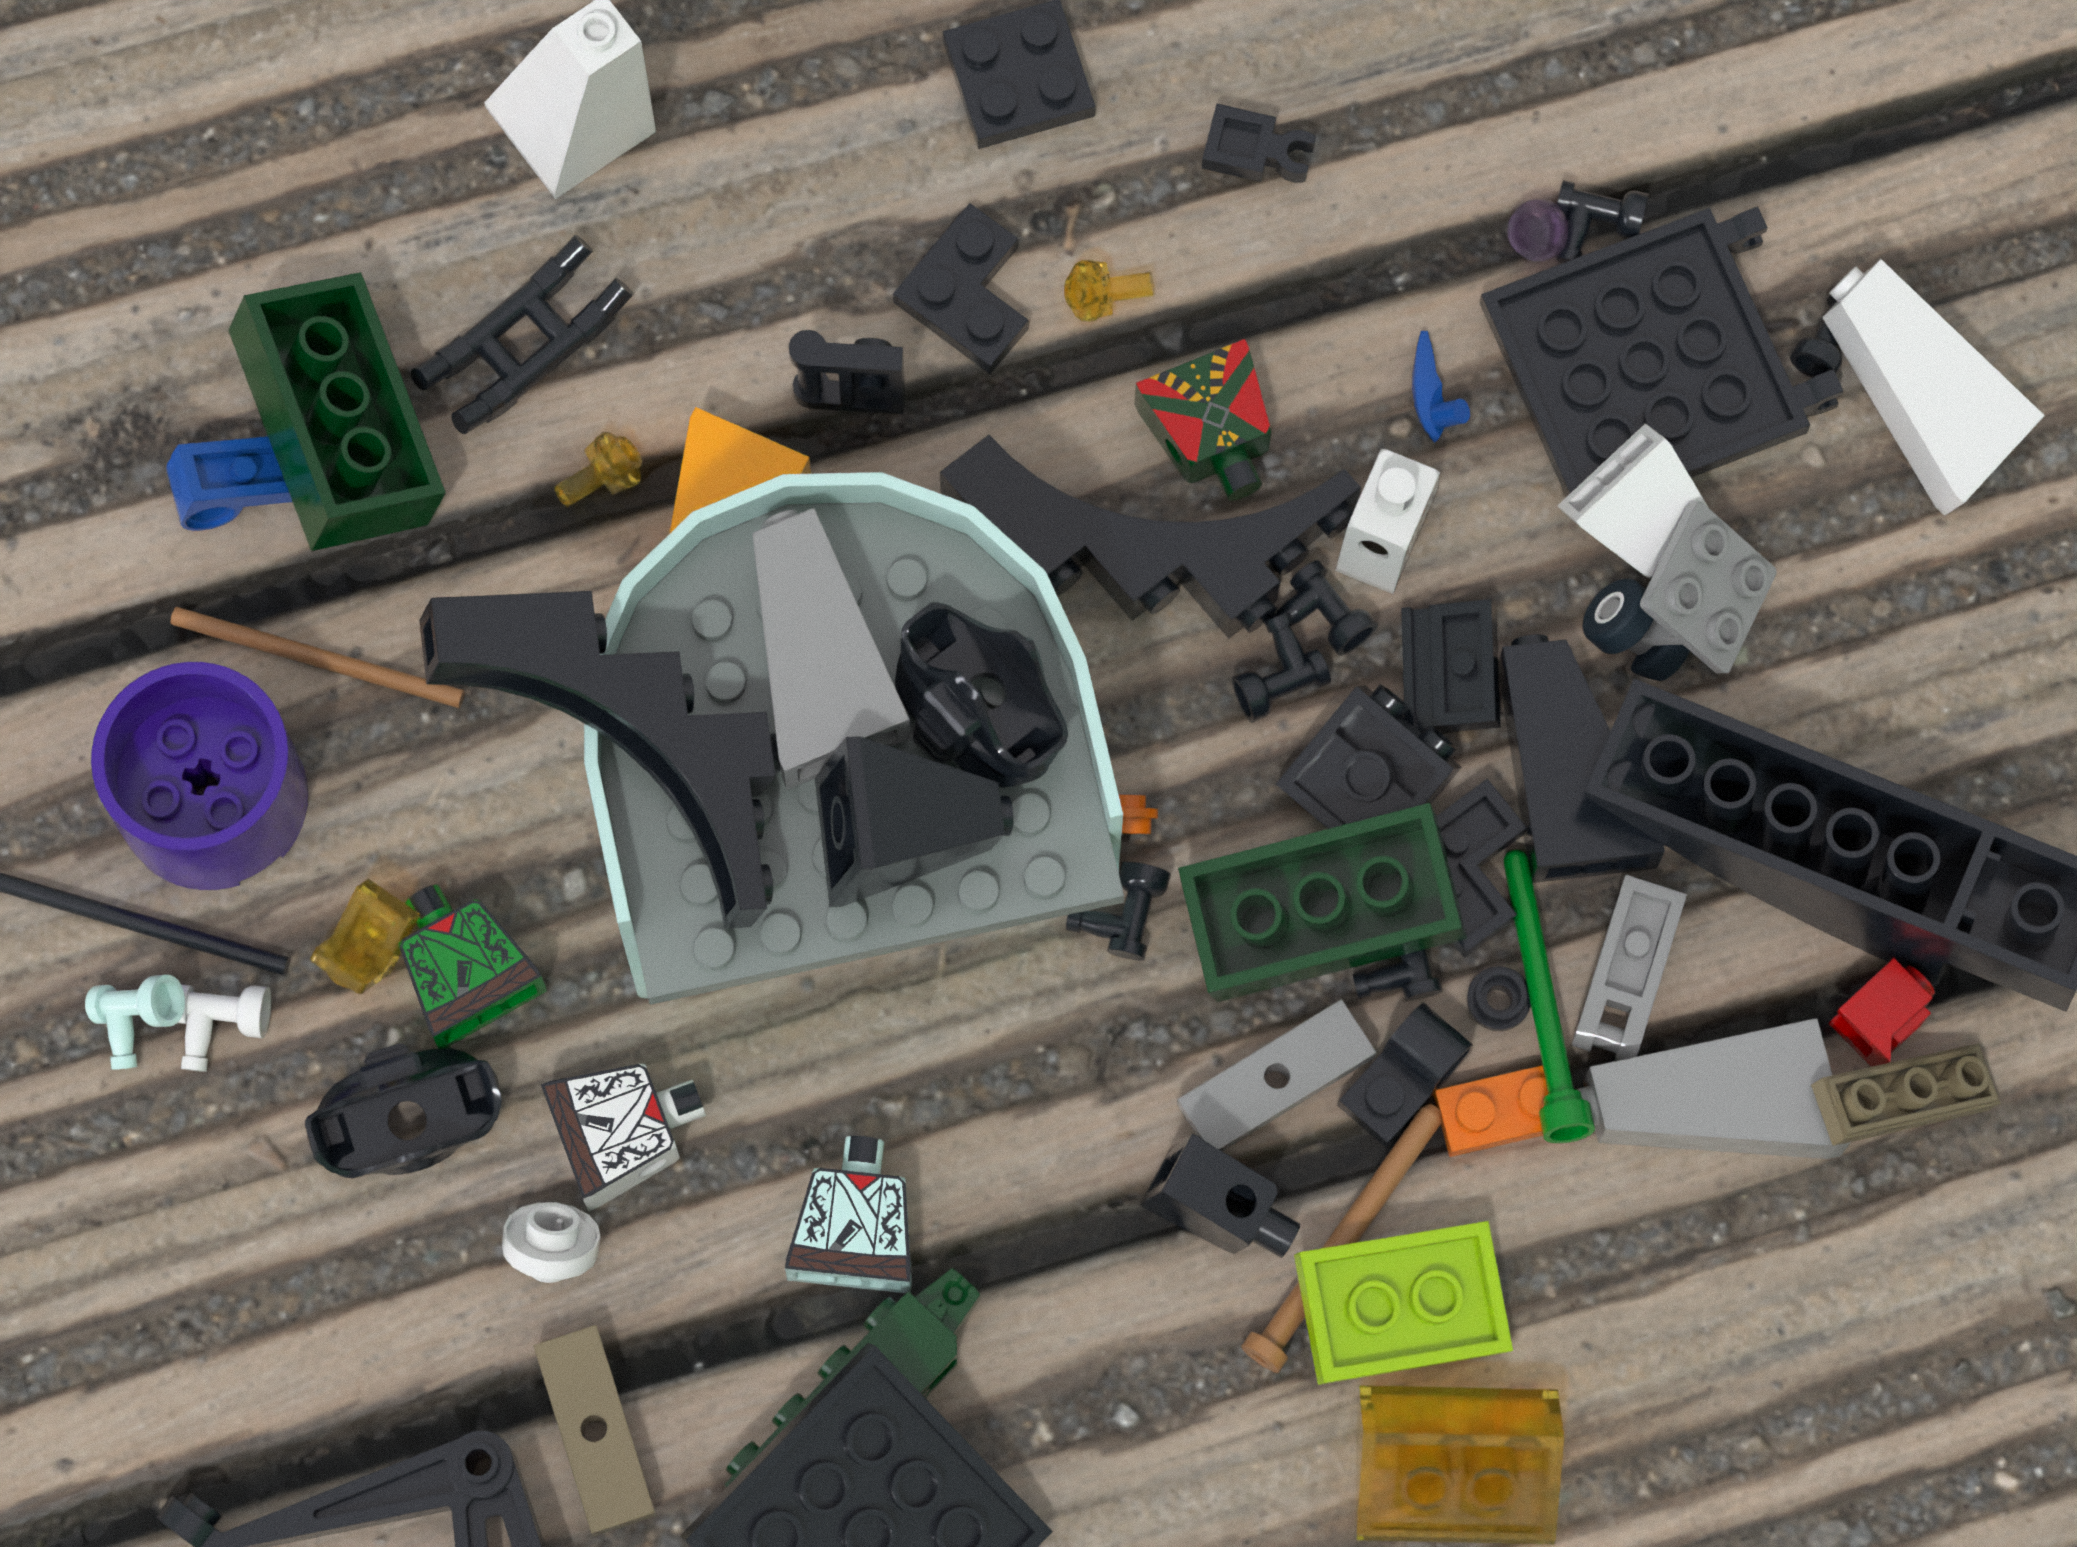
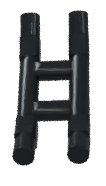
[411,235,634,434]

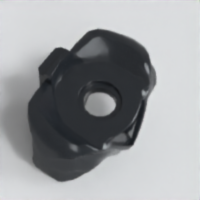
[895,602,1068,788]
[305,1043,502,1179]

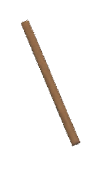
[171,606,465,708]

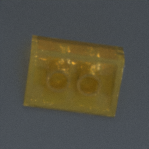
[1356,1385,1564,1545]

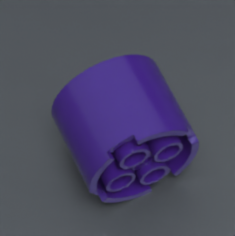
[91,662,308,890]

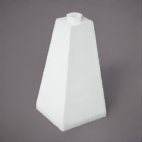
[484,0,656,199]

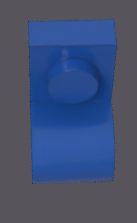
[166,436,292,531]

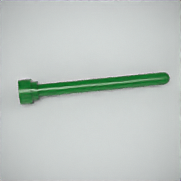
[1503,849,1595,1143]

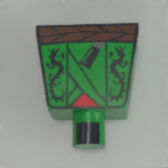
[398,884,547,1048]

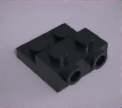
[1276,684,1462,829]

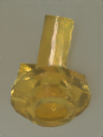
[1064,260,1155,322]
[554,432,642,507]

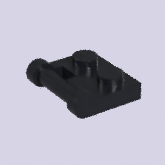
[788,330,905,414]

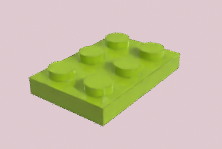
[1294,1221,1513,1385]

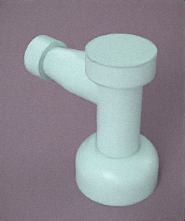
[85,974,185,1070]

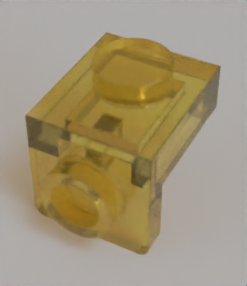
[310,879,420,994]

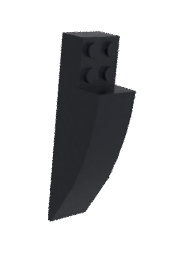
[1584,679,2077,1012]

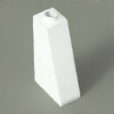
[1822,259,2045,516]

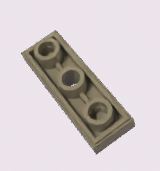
[1811,1043,2001,1146]
[533,1325,656,1537]

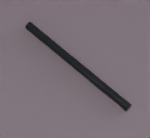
[0,872,290,976]

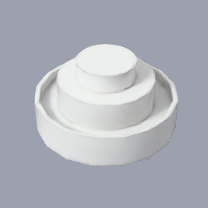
[502,1202,600,1283]

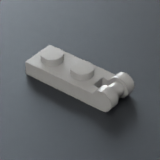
[1571,875,1687,1061]

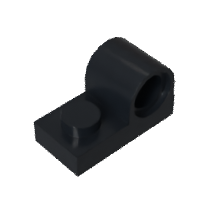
[1337,1002,1473,1148]

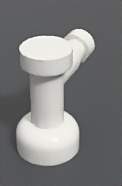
[178,984,271,1072]

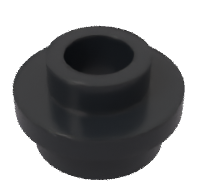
[1467,966,1531,1031]

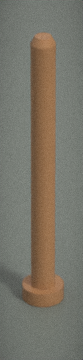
[1241,1104,1442,1373]

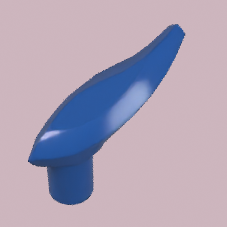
[1412,331,1470,443]

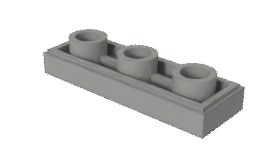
[1177,999,1377,1151]

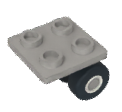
[1582,502,1777,681]

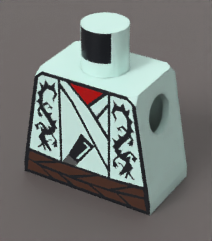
[785,1136,912,1293]

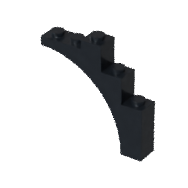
[940,434,1361,639]
[419,591,780,929]

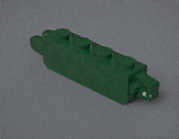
[725,1268,981,1488]

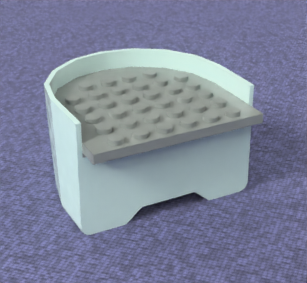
[584,472,1124,1005]

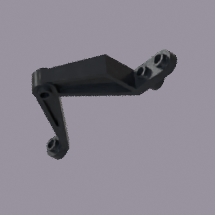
[155,1431,546,1547]

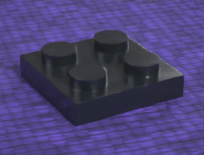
[943,0,1096,149]

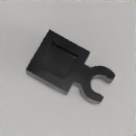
[1201,103,1316,183]

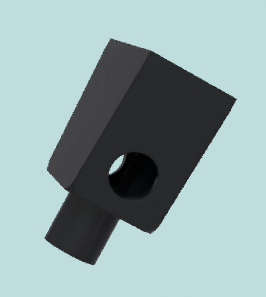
[1140,1134,1301,1258]

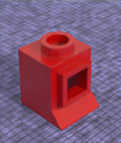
[1829,958,1935,1067]

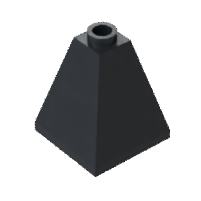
[815,736,1014,907]

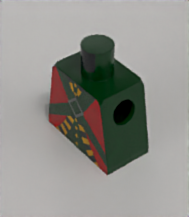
[1134,339,1271,501]

